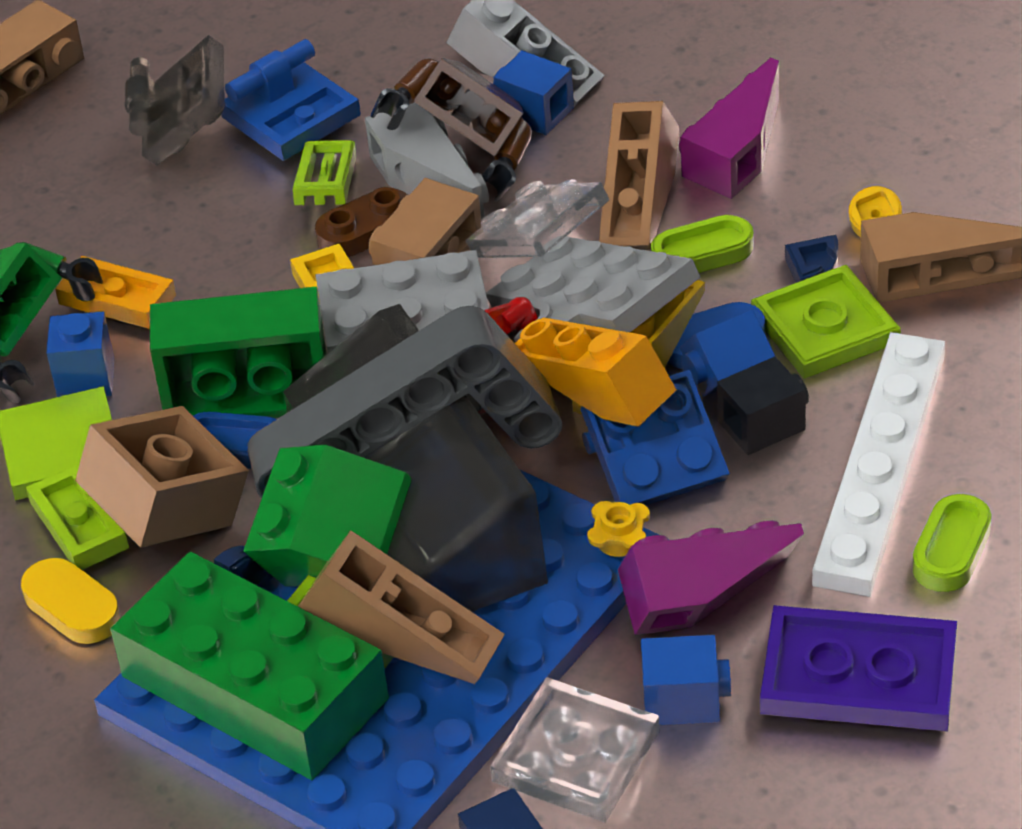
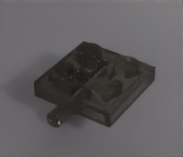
[124,35,225,166]

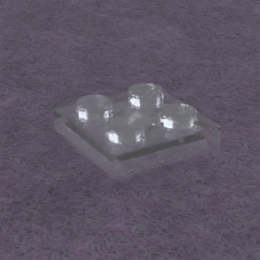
[465,179,610,258]
[490,677,660,823]

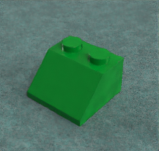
[243,444,412,587]

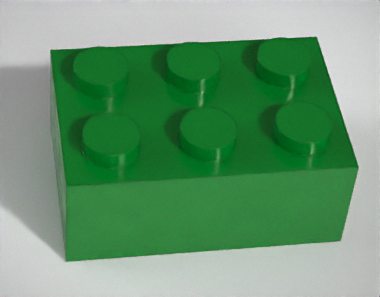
[150,286,330,418]

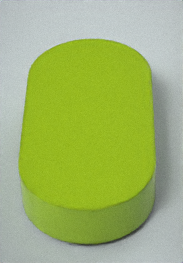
[651,215,754,273]
[913,494,992,592]

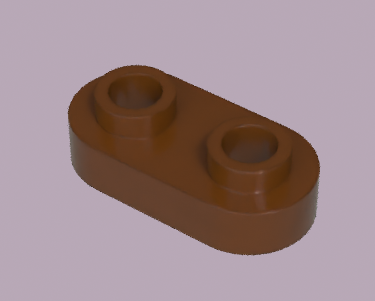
[315,187,408,257]

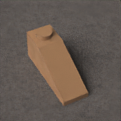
[599,101,680,250]
[860,212,1022,303]
[298,530,505,684]

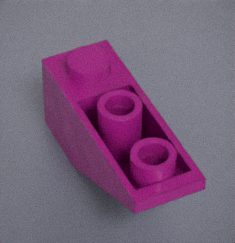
[679,57,779,199]
[618,520,804,635]

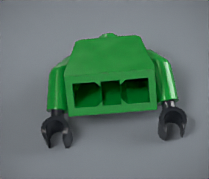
[0,242,103,403]

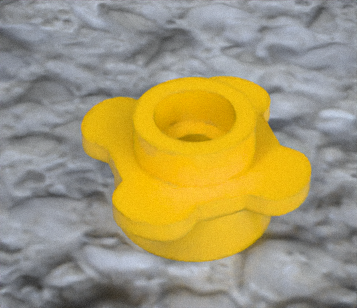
[587,501,650,557]

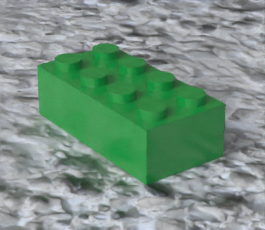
[110,551,389,780]

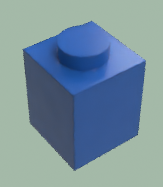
[493,50,574,135]
[679,309,776,397]
[46,311,115,397]
[641,635,731,726]

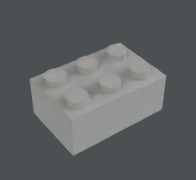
[316,250,489,384]

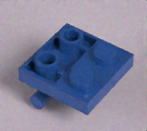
[219,39,361,161]
[580,370,730,506]

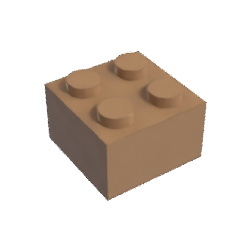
[75,406,249,548]

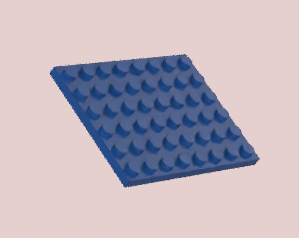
[94,423,669,829]

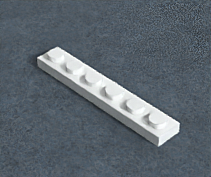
[812,332,945,597]

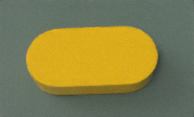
[21,558,121,644]

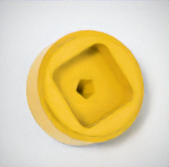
[849,186,903,238]

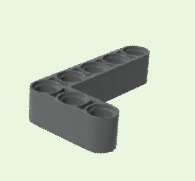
[247,306,562,498]

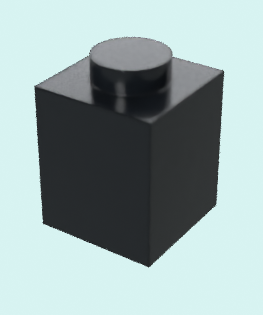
[717,356,809,455]

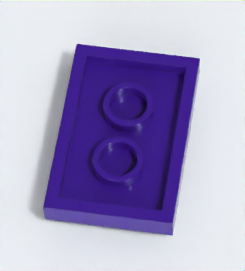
[760,605,957,731]

